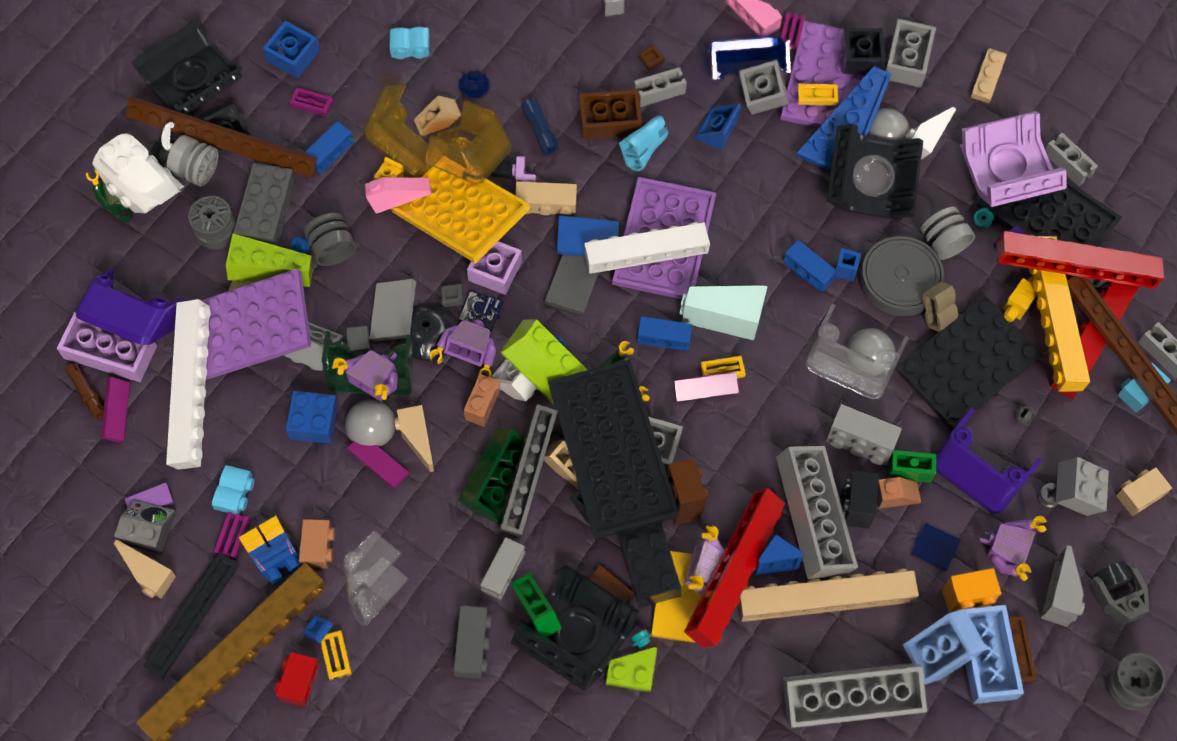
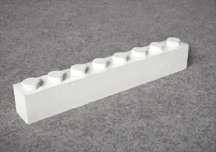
[166,299,211,470]

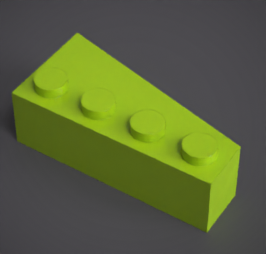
[226,233,313,287]

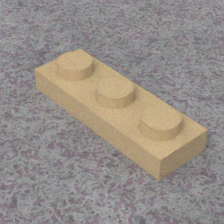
[971,48,1007,104]

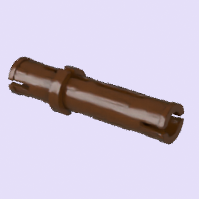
[65,363,104,420]

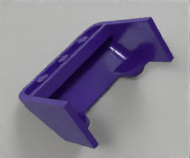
[76,269,184,345]
[936,408,1042,514]

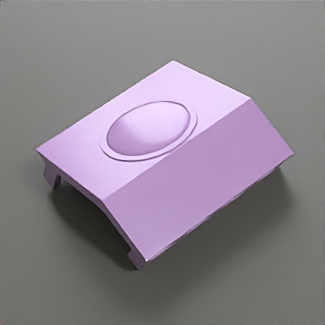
[960,111,1067,207]

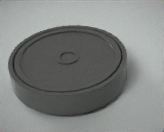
[860,236,944,316]

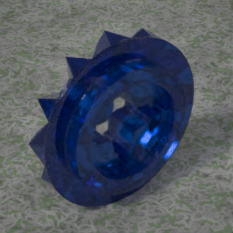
[459,70,490,99]

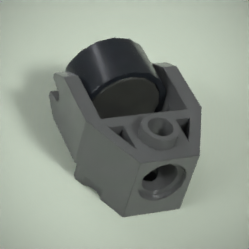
[1090,561,1149,626]

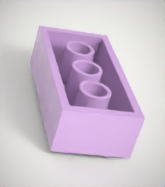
[57,312,157,382]

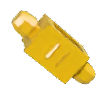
[1003,276,1037,322]

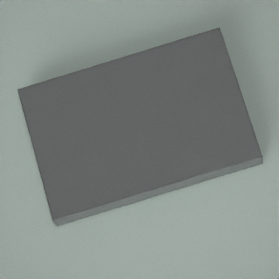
[545,254,600,316]

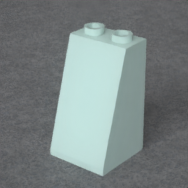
[680,286,767,340]

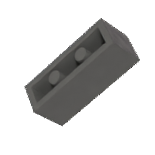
[454,606,492,679]

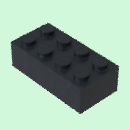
[617,522,682,608]

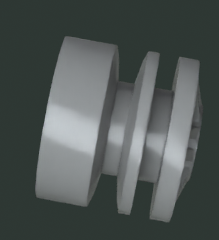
[167,135,219,187]
[920,206,976,260]

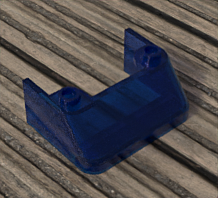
[705,36,791,80]

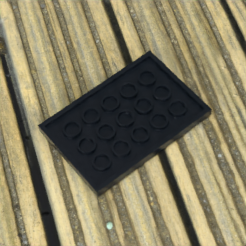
[976,180,1122,247]
[895,295,1043,430]

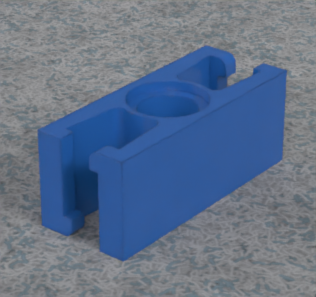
[304,121,354,175]
[783,240,837,293]
[637,316,693,351]

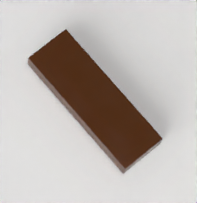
[1008,615,1037,683]

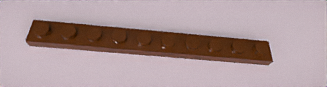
[126,97,318,178]
[1067,276,1177,435]

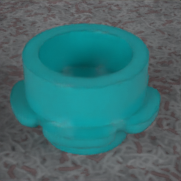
[974,208,994,228]
[631,629,652,648]

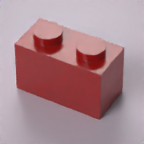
[275,652,319,707]

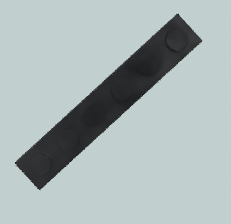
[143,553,239,679]

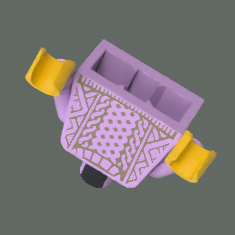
[684,526,724,596]

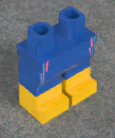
[239,516,300,585]

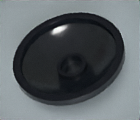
[397,303,458,361]

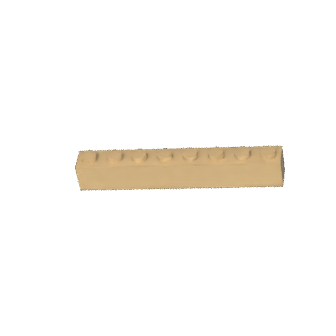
[739,569,919,622]

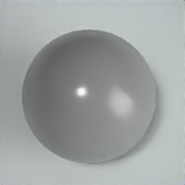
[867,108,910,141]
[845,328,895,376]
[345,399,396,447]

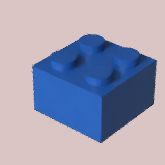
[262,21,320,79]
[286,391,338,444]

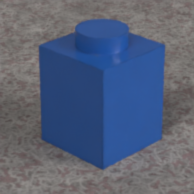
[834,248,861,282]

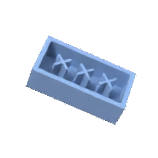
[965,605,1024,704]

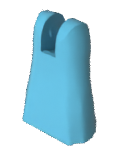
[619,116,668,171]

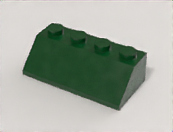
[458,428,524,524]

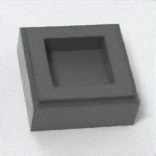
[441,284,464,307]

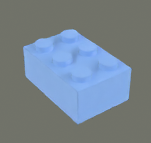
[903,609,987,685]

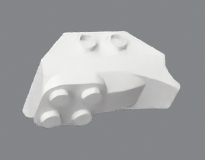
[92,134,184,213]

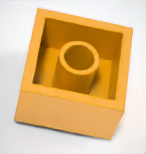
[942,568,1001,613]

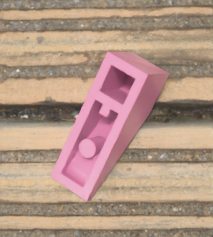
[726,0,782,40]
[365,177,432,214]

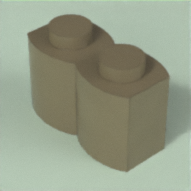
[923,282,958,332]

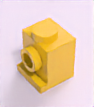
[374,157,404,180]

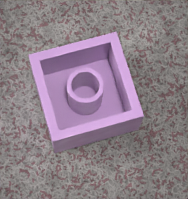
[467,242,522,295]

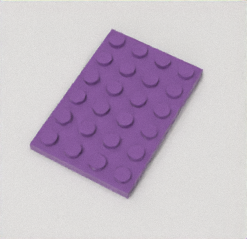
[780,21,867,128]
[612,177,716,299]
[201,269,311,380]

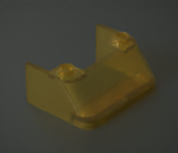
[365,83,460,178]
[425,101,511,184]

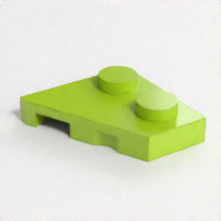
[606,647,657,692]

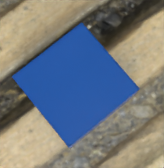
[303,615,333,643]

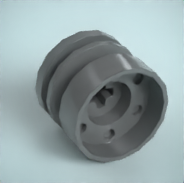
[188,196,236,250]
[304,213,357,266]
[1107,653,1166,711]

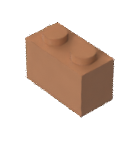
[464,374,500,427]
[299,519,335,569]

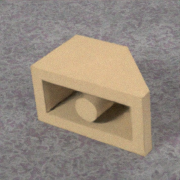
[414,96,461,136]

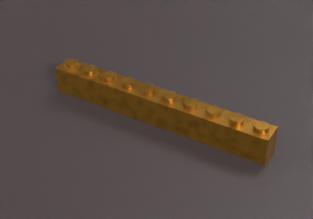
[136,563,326,741]

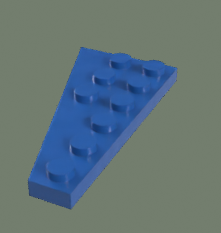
[795,66,892,171]

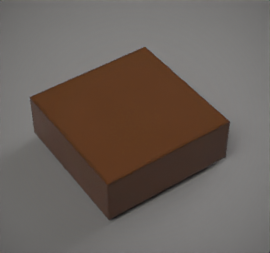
[638,45,665,71]

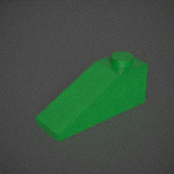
[510,573,562,637]

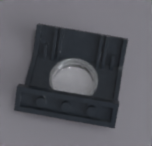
[827,123,924,221]

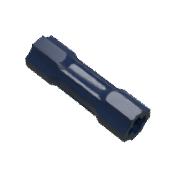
[522,98,559,156]

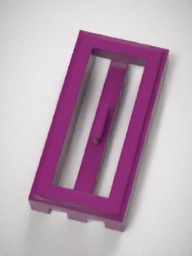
[779,12,805,50]
[289,87,333,117]
[214,512,250,559]

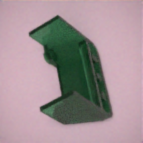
[322,331,413,395]

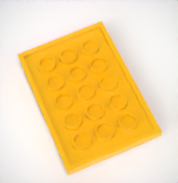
[391,155,531,264]

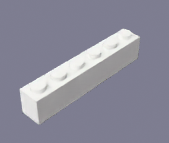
[584,222,710,274]

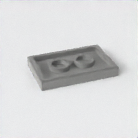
[369,279,416,342]

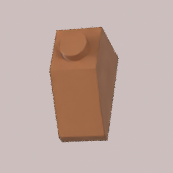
[877,477,921,509]

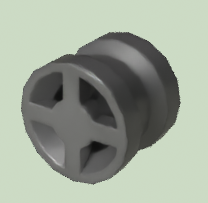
[1037,483,1057,509]

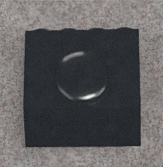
[131,19,243,115]
[510,565,640,691]

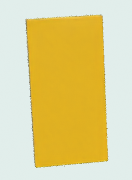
[651,551,701,643]

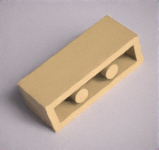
[516,182,577,216]

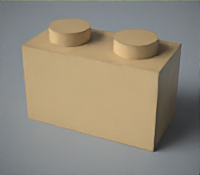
[1116,468,1172,516]

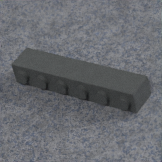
[498,404,557,537]

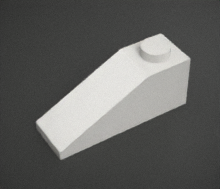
[905,107,956,160]

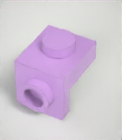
[512,157,536,184]

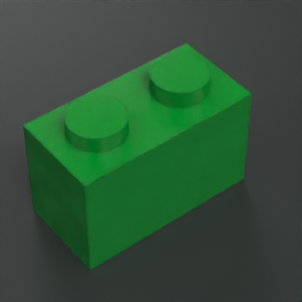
[888,450,936,483]

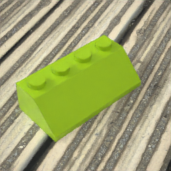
[500,319,587,404]

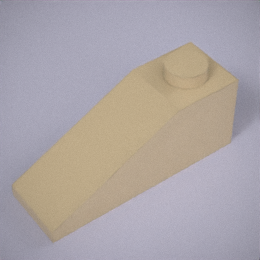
[394,405,434,472]
[544,440,579,490]
[114,540,176,599]

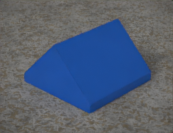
[695,103,741,150]
[754,535,803,576]

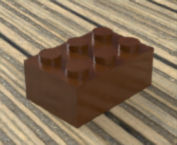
[579,90,642,140]
[666,458,708,526]

